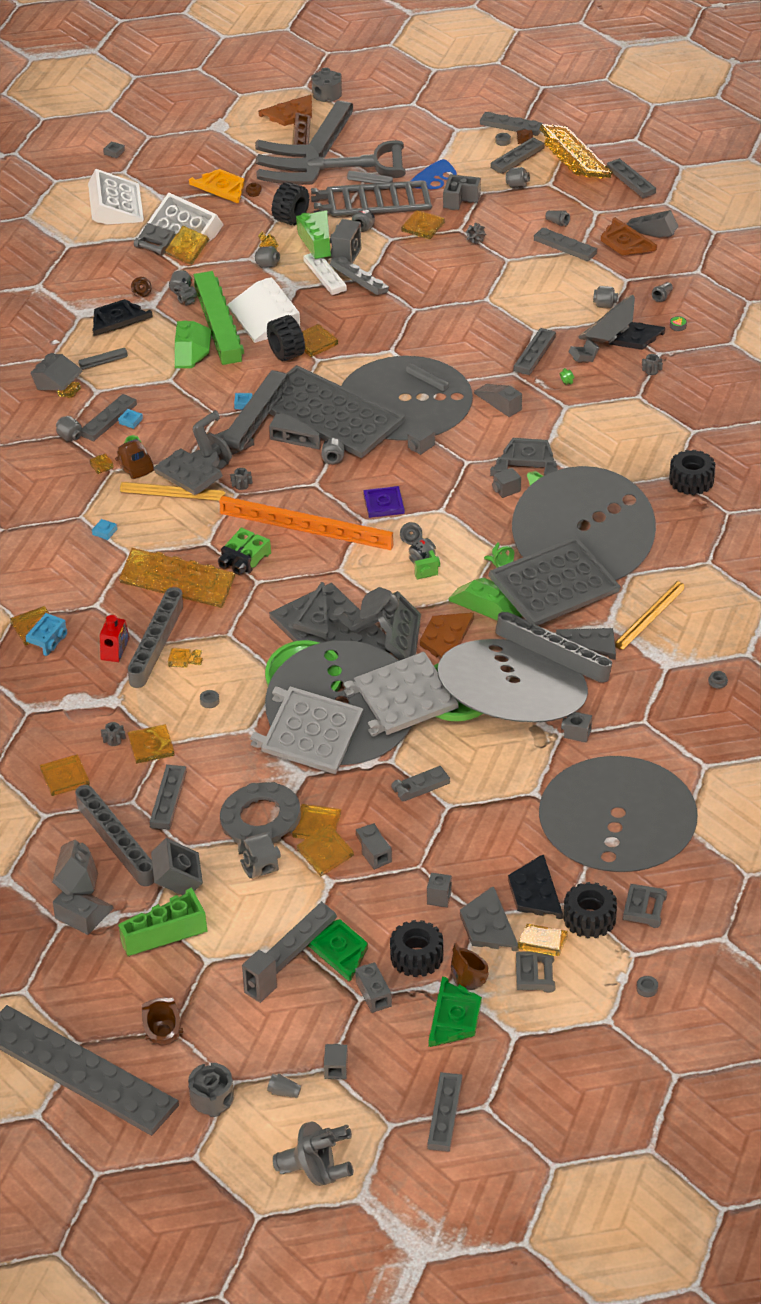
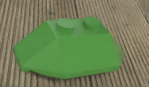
[175,321,212,368]
[449,578,523,620]

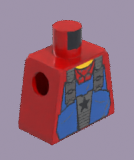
[99,615,130,663]

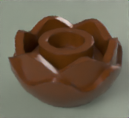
[131,276,152,297]

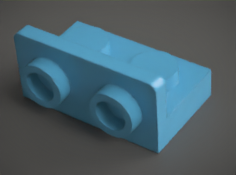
[26,613,67,656]

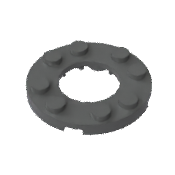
[220,782,301,843]

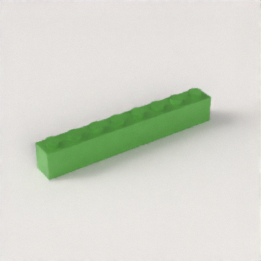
[193,271,244,365]

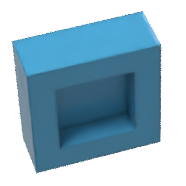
[234,393,253,410]
[118,409,143,429]
[92,519,117,540]

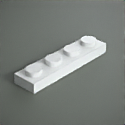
[303,253,347,295]

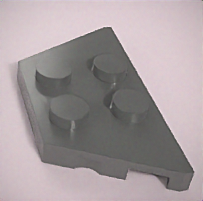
[460,887,519,951]

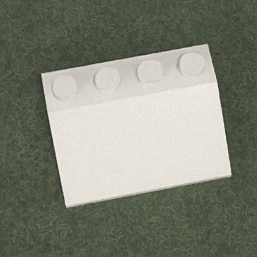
[88,169,144,225]
[142,193,224,255]
[227,277,300,343]

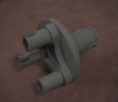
[273,1121,354,1186]

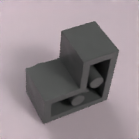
[443,174,481,210]

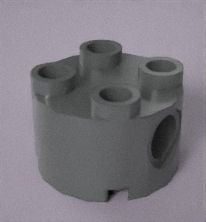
[311,68,342,102]
[238,831,281,878]
[188,1063,234,1117]

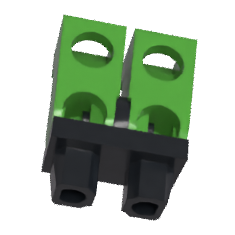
[218,528,271,575]

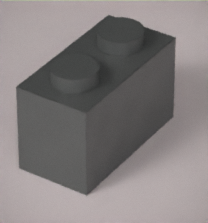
[242,949,277,1003]

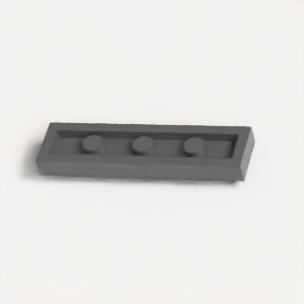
[480,112,543,136]
[490,137,545,174]
[606,158,656,198]
[534,227,597,261]
[330,256,389,295]
[514,328,556,375]
[81,394,137,442]
[149,764,187,830]
[266,901,337,974]
[427,1072,462,1152]

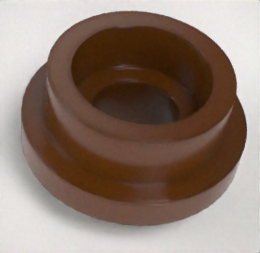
[246,183,262,197]

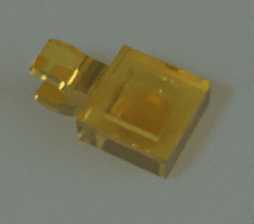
[258,231,279,248]
[168,648,203,668]

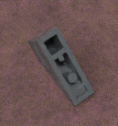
[626,210,679,238]
[474,384,522,417]
[269,413,321,450]

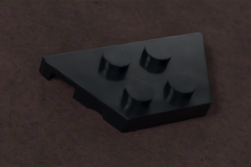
[92,299,153,336]
[608,322,665,350]
[508,855,563,919]

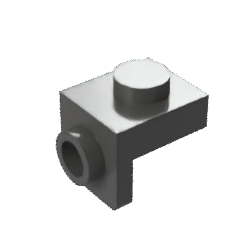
[568,339,599,363]

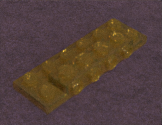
[539,124,613,179]
[119,548,235,608]

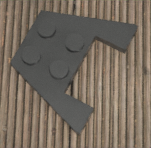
[490,438,558,476]

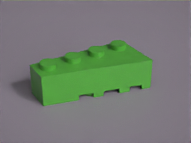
[296,210,331,259]
[118,887,208,956]

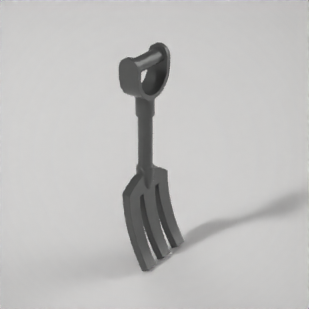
[255,139,406,185]

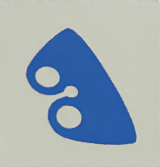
[411,159,457,189]

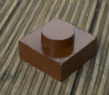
[517,129,533,144]

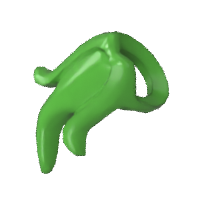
[484,542,515,568]

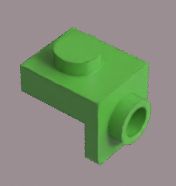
[414,550,440,580]

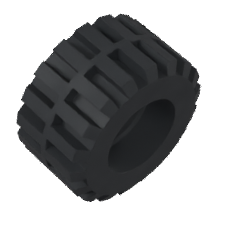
[271,182,310,226]
[267,315,305,362]
[669,450,716,495]
[564,882,617,938]
[390,920,444,977]

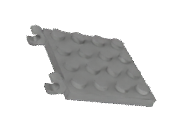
[343,652,458,736]
[250,686,363,774]

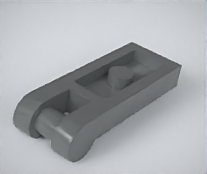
[391,765,450,801]

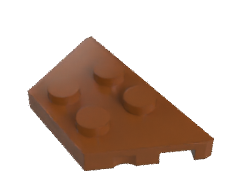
[258,94,312,126]
[601,217,657,256]
[420,612,474,658]

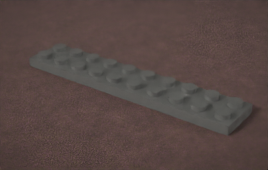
[0,1005,179,1136]

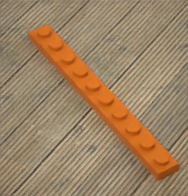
[219,496,393,550]

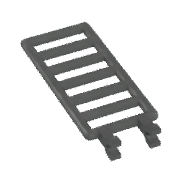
[311,180,432,216]

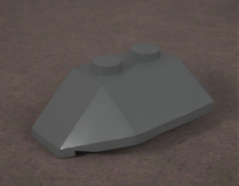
[578,295,635,343]
[52,840,98,895]

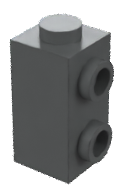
[355,962,392,1013]

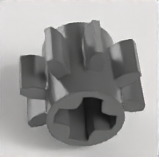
[465,223,486,244]
[177,284,197,306]
[642,354,663,375]
[230,468,253,490]
[101,722,126,746]

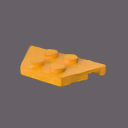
[189,169,245,204]

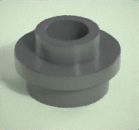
[708,671,728,689]

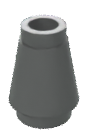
[545,210,570,226]
[652,282,673,302]
[267,1073,301,1098]

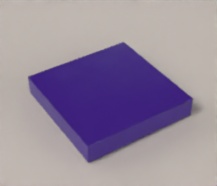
[363,486,405,518]

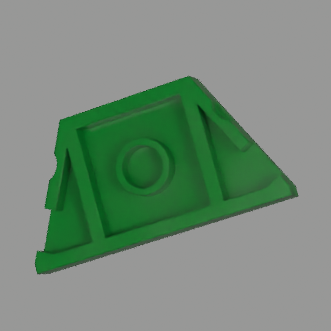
[307,919,368,981]
[428,976,482,1047]

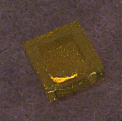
[56,382,81,398]
[90,453,114,474]

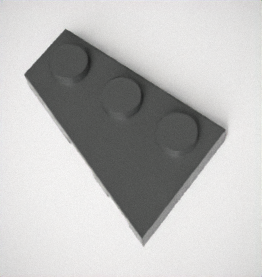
[556,628,616,660]

